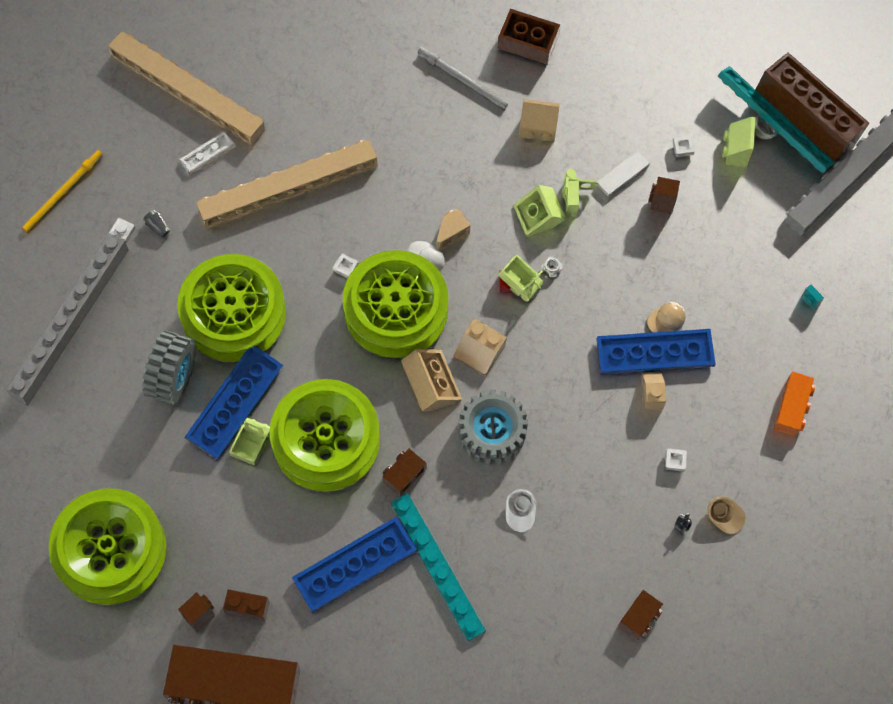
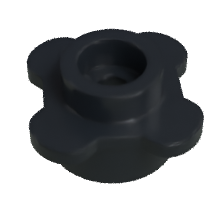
[674,513,692,535]

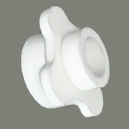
[541,256,563,278]

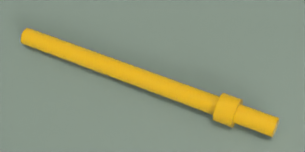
[22,150,103,233]

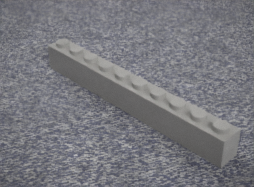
[785,108,893,236]
[6,233,129,406]

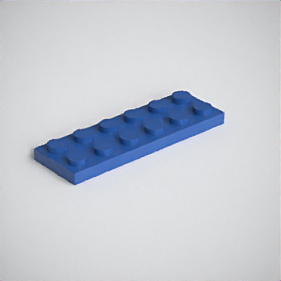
[596,329,716,374]
[184,346,283,460]
[292,516,417,613]

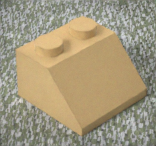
[519,99,560,141]
[453,318,507,376]

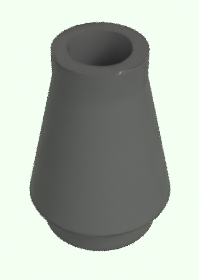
[143,210,170,238]

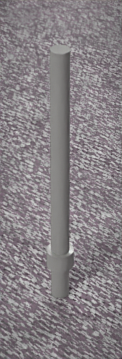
[418,47,508,110]

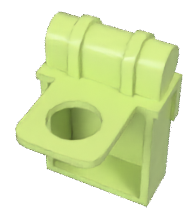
[563,169,596,216]
[498,254,543,302]
[229,418,270,466]

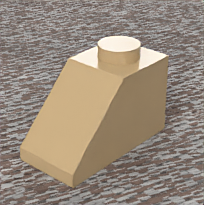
[437,208,471,250]
[642,372,666,409]

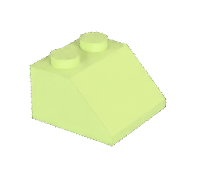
[722,117,755,167]
[513,185,566,236]

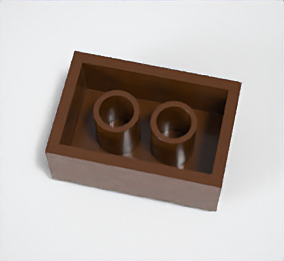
[497,8,561,65]

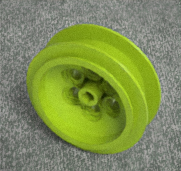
[343,250,449,358]
[177,254,286,362]
[270,379,380,492]
[49,488,166,605]

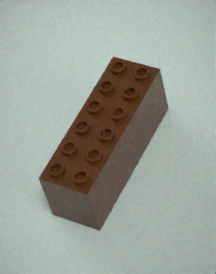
[756,52,870,163]
[163,645,300,704]

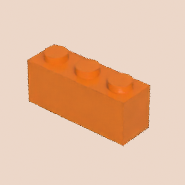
[773,371,816,436]

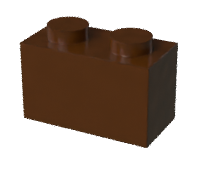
[648,177,680,214]
[382,448,427,496]
[223,589,270,622]
[618,590,663,640]
[178,592,215,632]

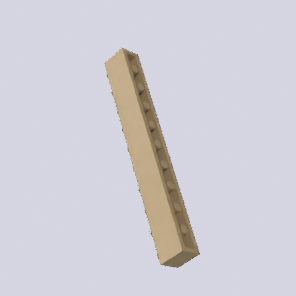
[108,31,265,146]
[196,139,378,228]

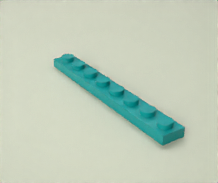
[718,66,835,173]
[390,493,486,642]

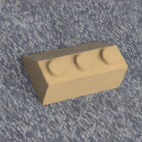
[401,349,462,411]

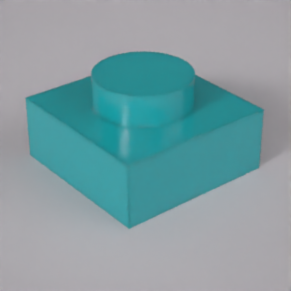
[802,284,824,309]

